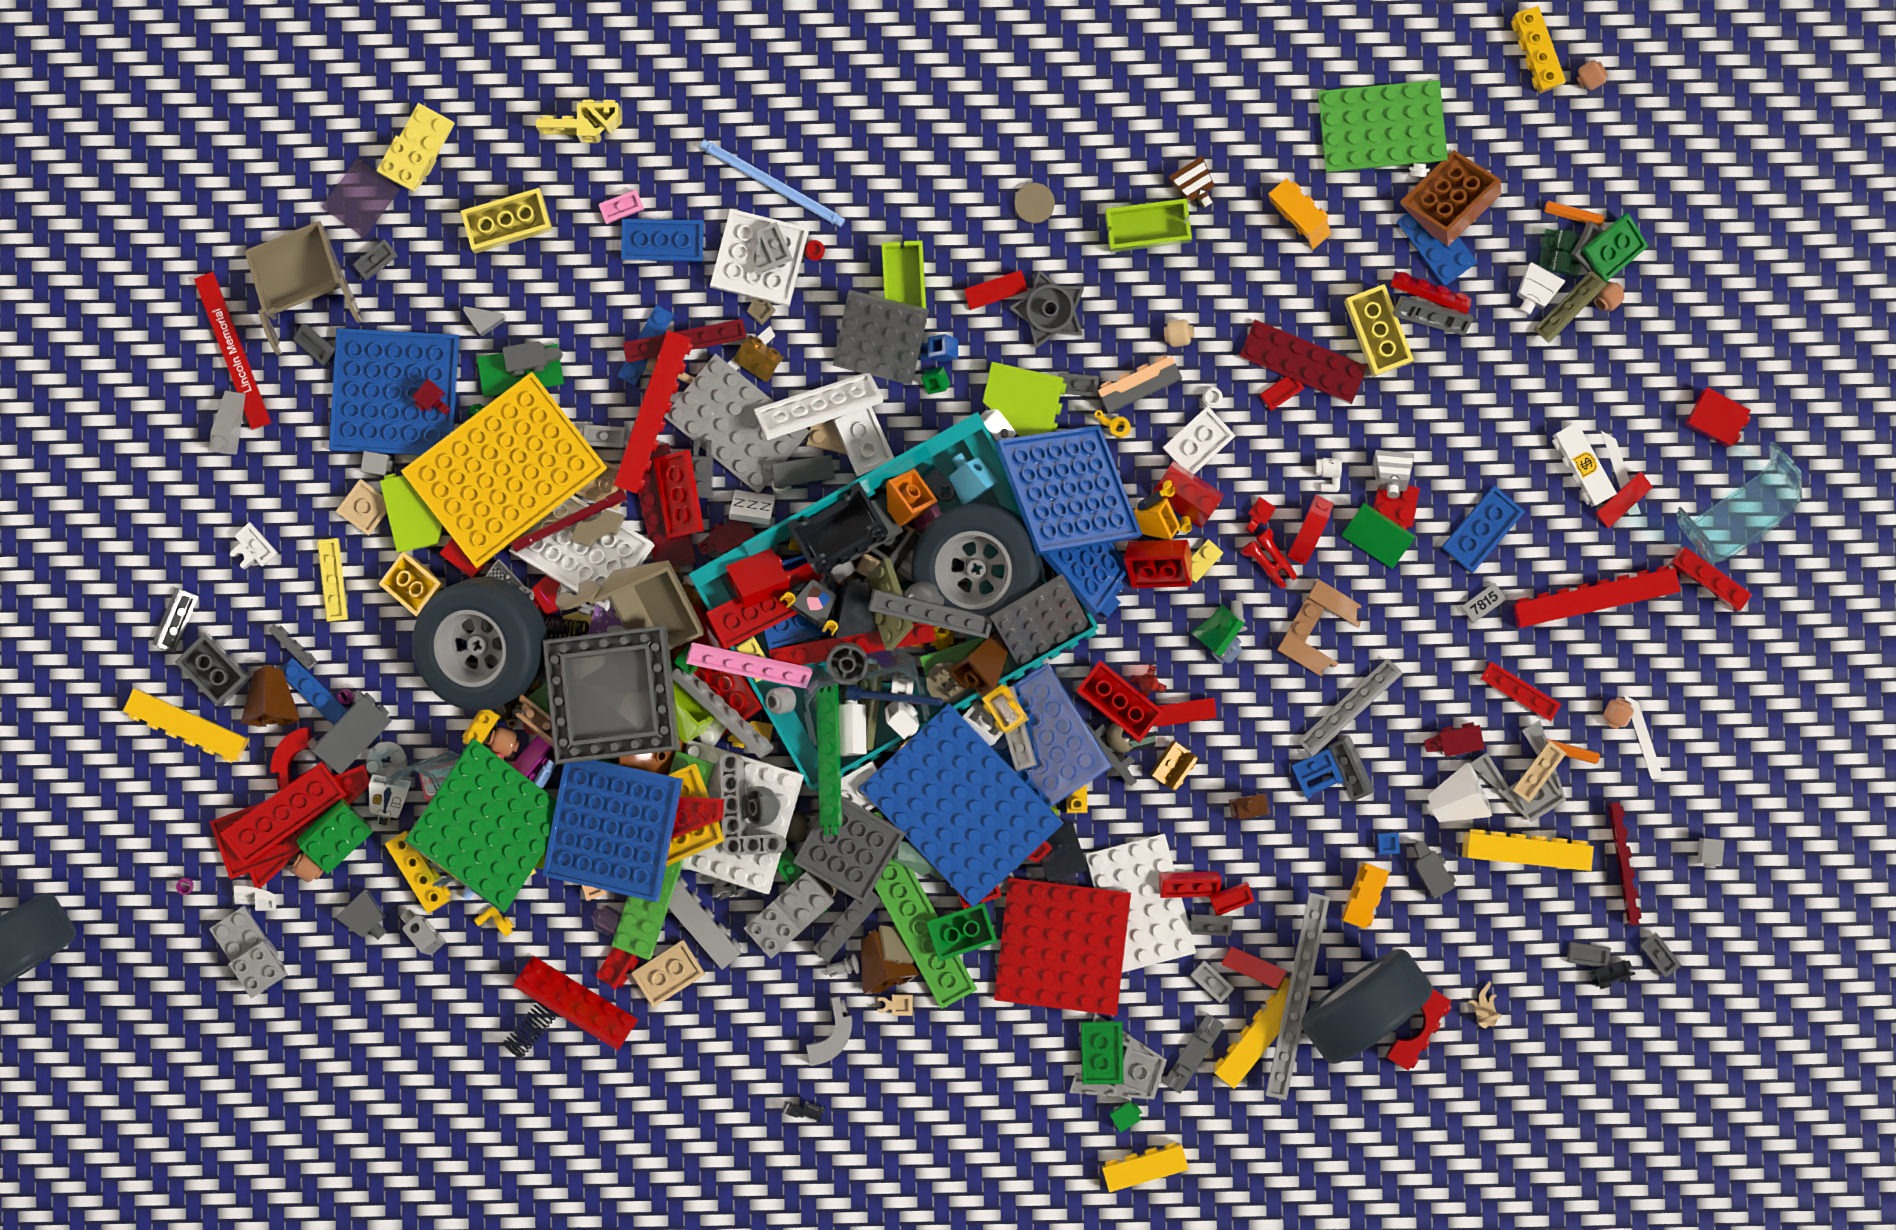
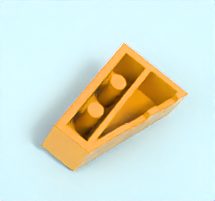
[1268,178,1331,250]
[1340,862,1389,929]

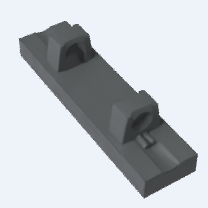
[1392,296,1474,336]
[1084,720,1137,786]
[1163,1013,1225,1094]

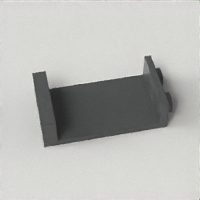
[307,690,392,775]

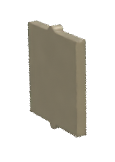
[879,926,914,964]

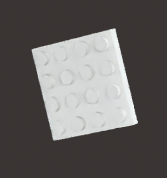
[710,209,809,307]

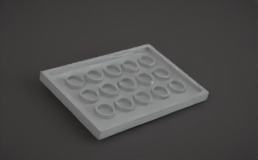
[664,353,810,494]

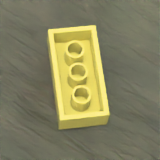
[461,188,553,254]
[1344,284,1414,377]

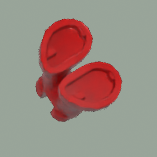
[1240,527,1297,589]

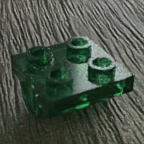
[1537,228,1581,277]

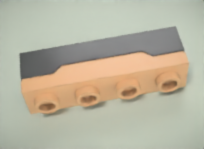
[1098,355,1182,415]

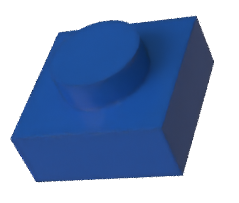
[1377,833,1400,854]

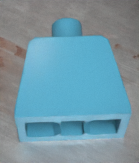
[950,453,999,505]

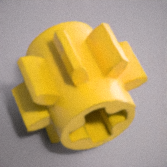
[930,627,954,650]

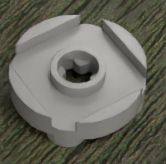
[366,742,408,779]

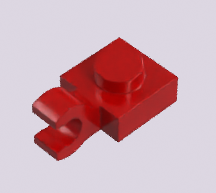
[1245,497,1276,534]

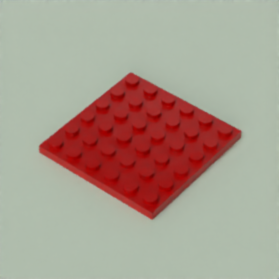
[994,877,1131,1016]

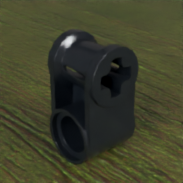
[920,464,956,502]

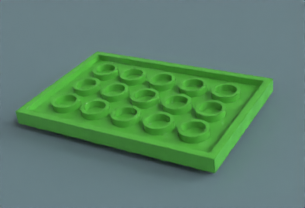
[1318,80,1448,173]

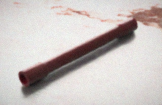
[511,489,628,553]

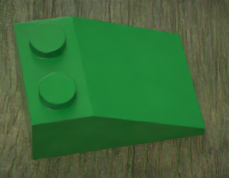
[926,903,997,961]

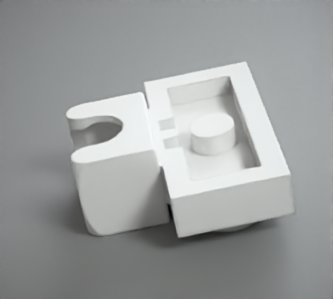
[230,522,278,569]

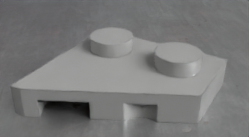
[755,222,793,275]

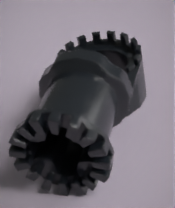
[781,1100,825,1124]

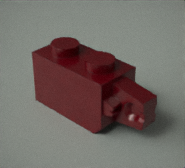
[697,519,756,555]
[1424,722,1485,756]

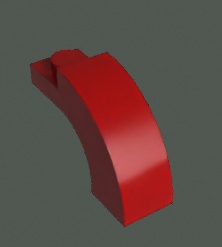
[1287,495,1334,565]
[271,727,312,789]

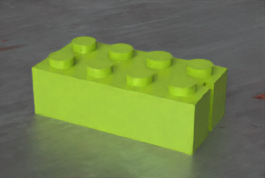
[1105,199,1192,253]
[882,240,927,325]
[672,671,716,743]

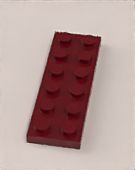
[1239,319,1368,404]
[638,443,697,567]

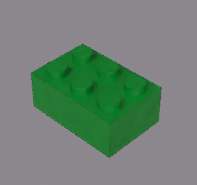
[296,798,373,874]

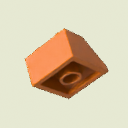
[886,468,938,527]

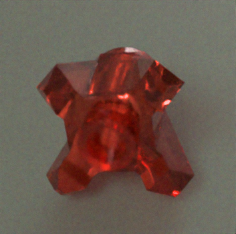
[1129,664,1167,698]

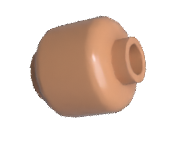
[1577,60,1608,91]
[1594,281,1624,312]
[1603,697,1634,729]
[488,727,520,757]
[291,852,323,882]

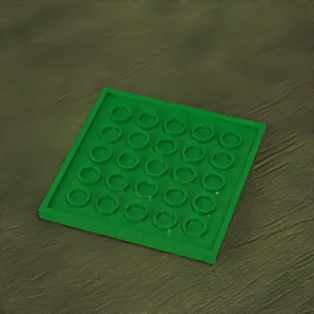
[404,739,557,913]

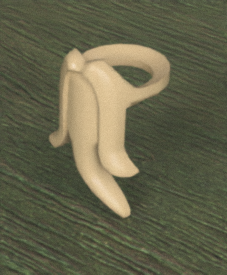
[1468,981,1501,1028]

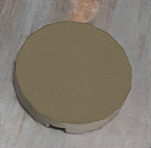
[1014,183,1055,224]

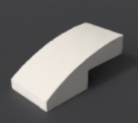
[234,886,276,911]

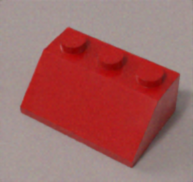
[1151,461,1224,529]
[1124,539,1192,588]

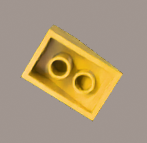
[379,552,443,617]

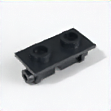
[1590,959,1636,989]

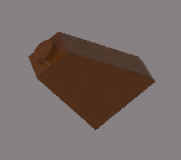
[947,631,1009,696]
[241,665,299,727]
[861,930,919,994]

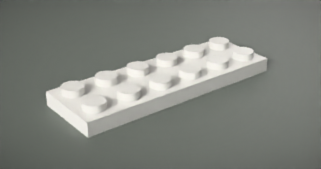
[754,373,883,440]

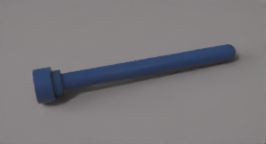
[846,685,943,706]

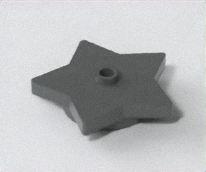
[1010,271,1084,348]

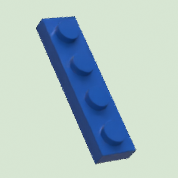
[617,305,675,386]
[281,658,348,726]

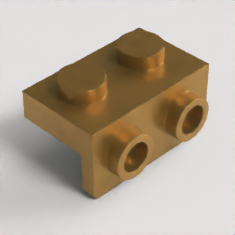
[733,335,784,383]
[1149,740,1198,791]

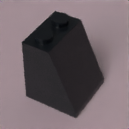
[827,578,877,639]
[1041,820,1088,882]

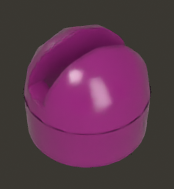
[337,689,355,705]
[176,877,194,895]

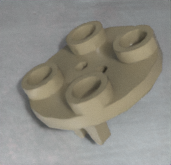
[926,661,966,703]

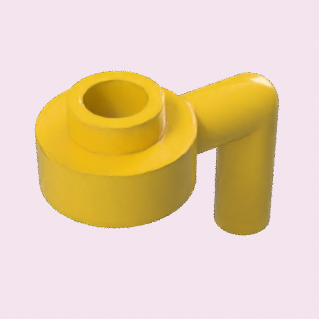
[1095,410,1131,438]
[474,906,514,937]

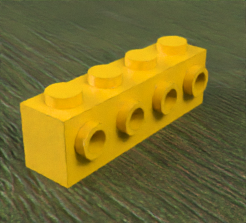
[1511,5,1566,93]
[385,830,452,914]

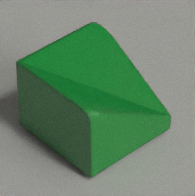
[921,367,950,395]
[674,643,699,674]

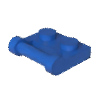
[1291,749,1344,799]

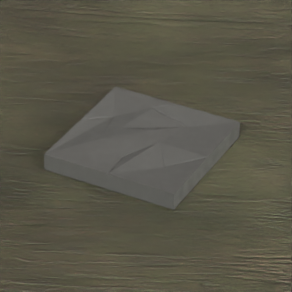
[542,625,680,764]

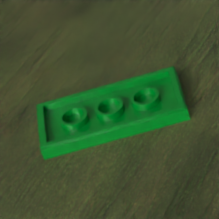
[477,344,565,398]

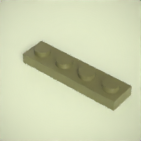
[1534,270,1607,343]

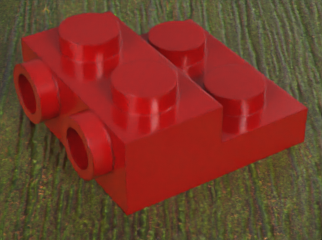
[1373,485,1420,530]

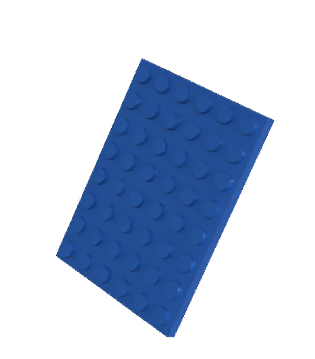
[859,703,1064,908]

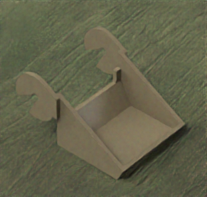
[245,221,362,356]
[555,560,704,650]

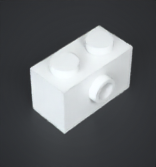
[884,701,919,739]

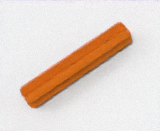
[1544,201,1604,227]
[1547,739,1600,764]

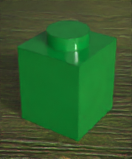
[1109,1100,1142,1133]

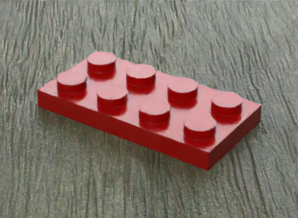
[653,450,704,539]

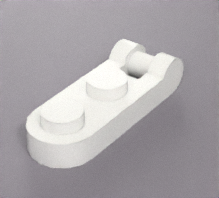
[892,670,914,695]

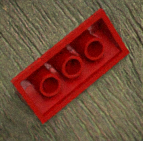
[1075,661,1164,743]

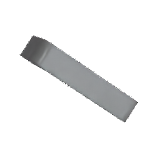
[720,753,787,855]

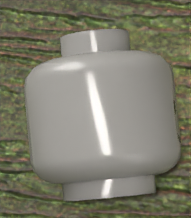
[765,686,796,715]

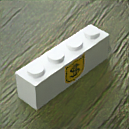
[1552,422,1617,507]

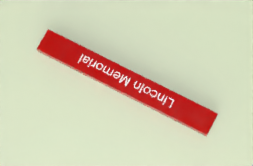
[194,272,272,430]

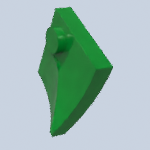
[1191,604,1245,656]

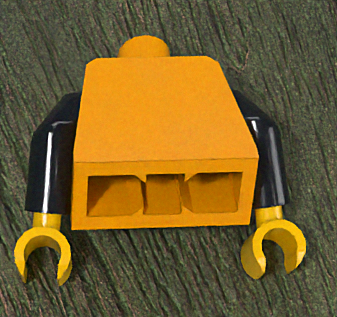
[1133,480,1192,540]

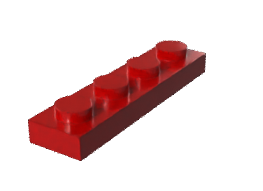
[1391,271,1471,314]
[1480,662,1561,722]

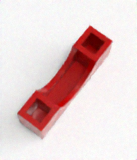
[1668,547,1752,612]
[1385,989,1452,1071]

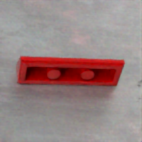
[964,270,1028,310]
[1594,471,1653,529]
[1155,698,1217,727]
[1159,871,1222,898]
[1221,947,1287,990]

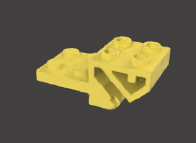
[536,100,622,143]
[377,103,455,192]

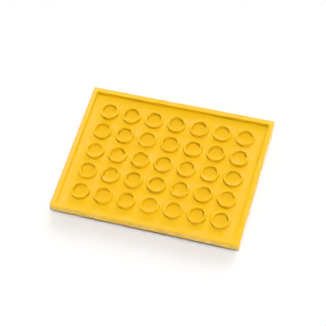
[401,372,607,568]

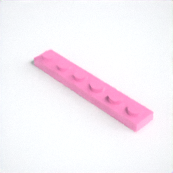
[686,643,812,689]

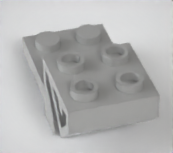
[744,871,835,959]
[209,906,288,998]

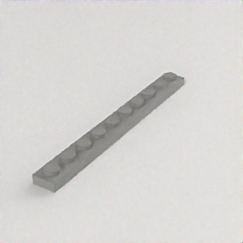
[1266,892,1330,1100]

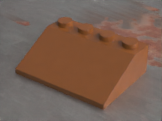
[1400,150,1502,246]

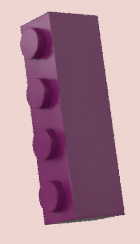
[512,735,555,782]

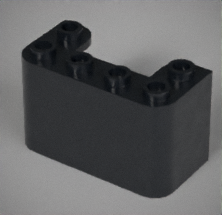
[787,481,888,575]

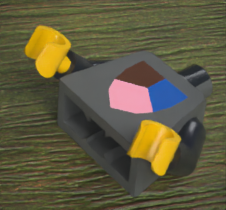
[779,575,838,636]

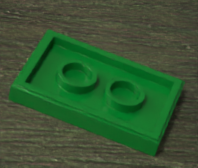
[1582,213,1649,282]
[1341,503,1415,569]
[1081,1021,1124,1085]

